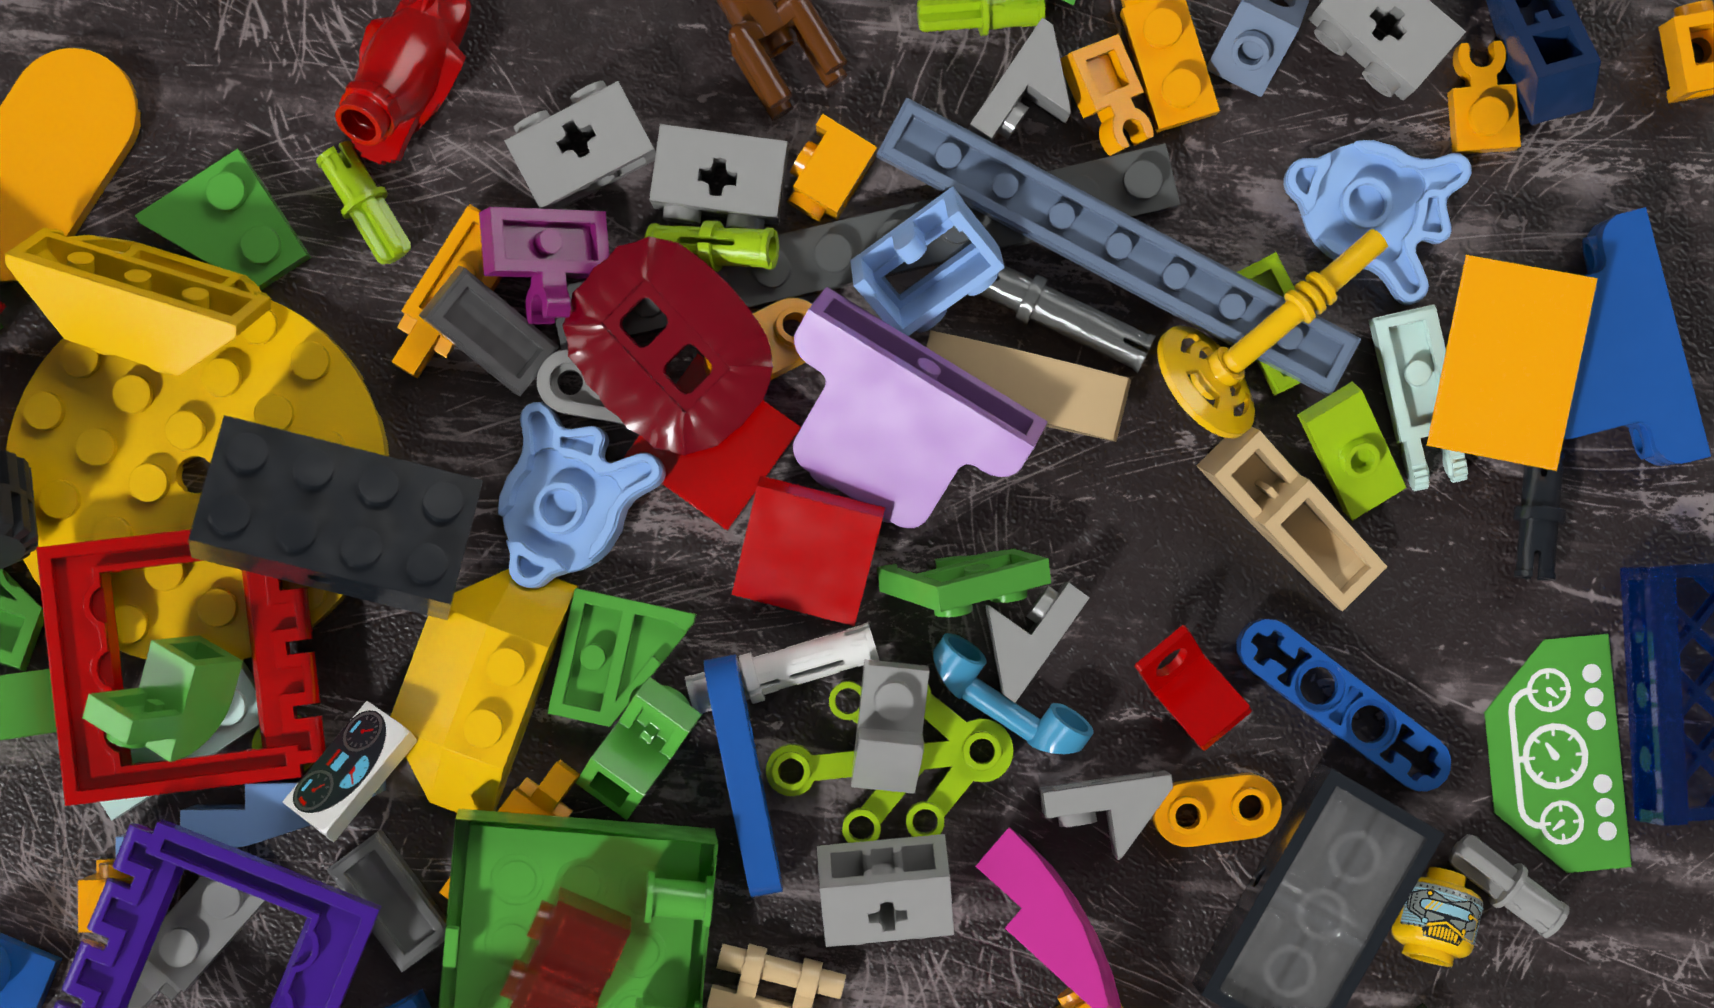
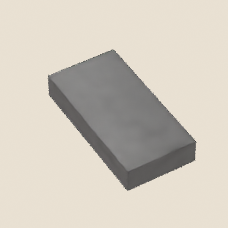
[419,265,559,396]
[326,829,447,972]

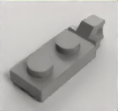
[127,875,266,1008]

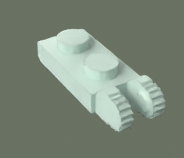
[1368,304,1468,492]

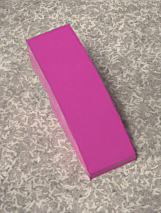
[975,827,1122,1008]

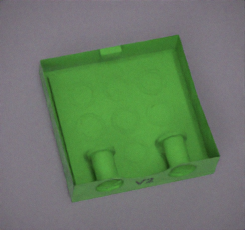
[439,809,718,1008]

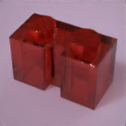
[499,887,631,1008]

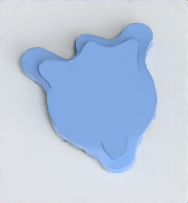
[1284,140,1472,305]
[498,402,666,589]

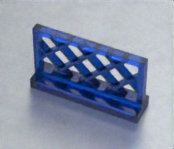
[1620,563,1714,826]

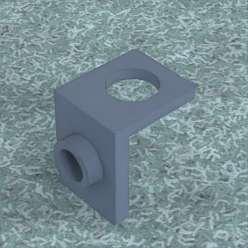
[1206,0,1309,96]

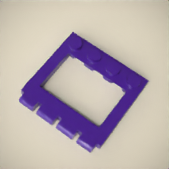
[54,819,382,1008]

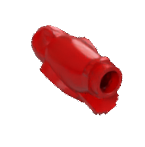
[335,0,471,166]

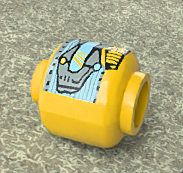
[1391,867,1483,967]

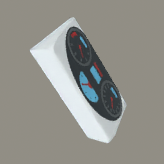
[283,701,417,843]

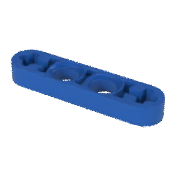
[1236,619,1451,792]
[704,654,783,898]

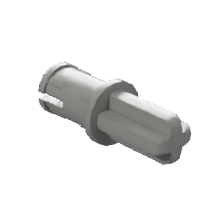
[1448,834,1570,938]

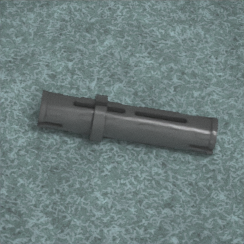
[979,265,1156,373]

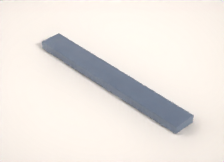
[876,98,1361,396]

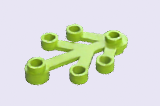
[766,681,1014,843]

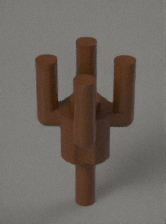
[716,0,848,121]

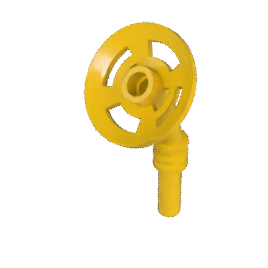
[1157,229,1388,438]

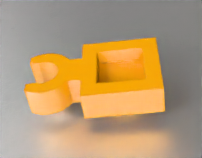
[1060,34,1154,156]
[1447,40,1521,154]

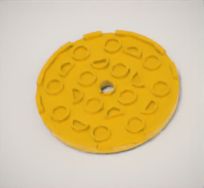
[6,300,389,660]

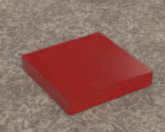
[624,354,801,531]
[731,475,886,626]

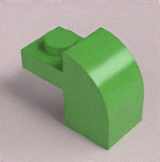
[83,635,243,762]
[575,676,702,820]

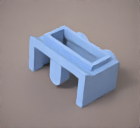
[850,186,1005,336]

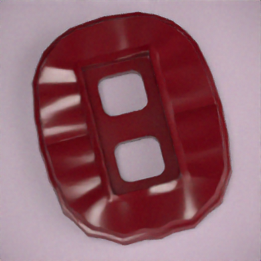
[562,236,773,455]

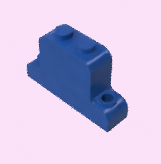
[1564,207,1711,466]

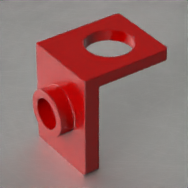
[1135,625,1252,751]

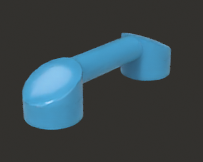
[933,633,1094,754]

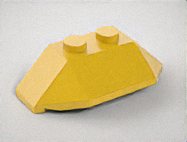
[5,228,271,375]
[390,569,579,813]

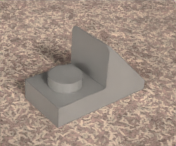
[969,18,1071,142]
[986,582,1090,703]
[851,659,929,793]
[1039,770,1173,860]

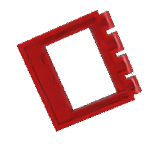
[36,529,326,806]

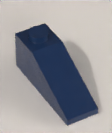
[1486,0,1601,125]

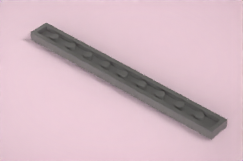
[555,143,1180,350]

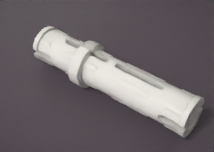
[685,622,880,714]

